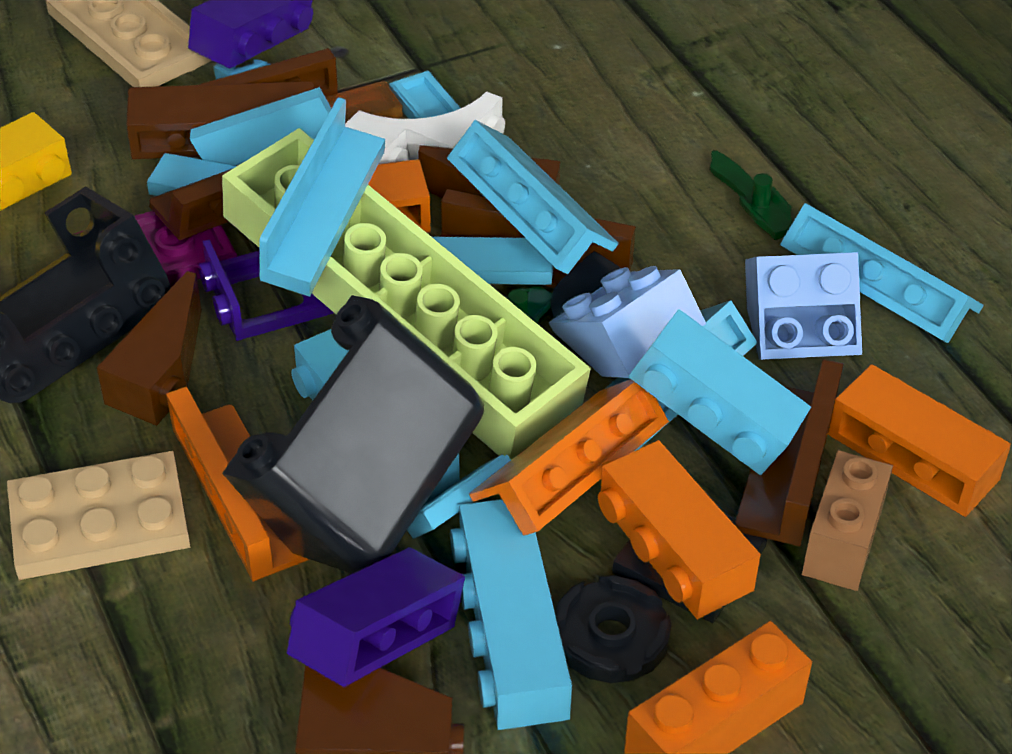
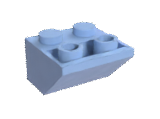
[745,252,862,360]
[549,266,706,378]

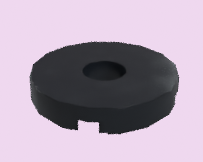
[555,575,672,683]

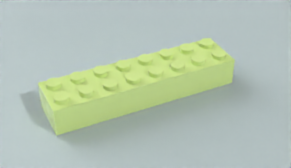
[222,128,591,460]

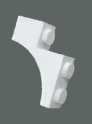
[345,92,505,164]

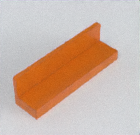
[469,379,669,536]
[166,386,310,582]

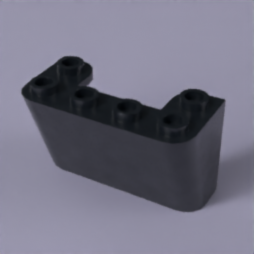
[0,186,171,403]

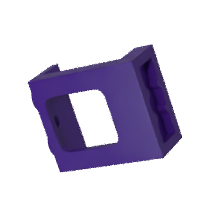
[198,239,334,341]

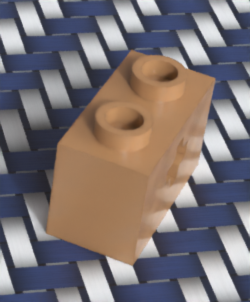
[802,450,893,591]

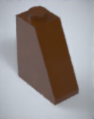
[295,665,465,754]

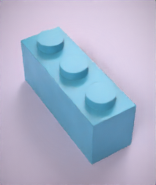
[628,309,811,475]

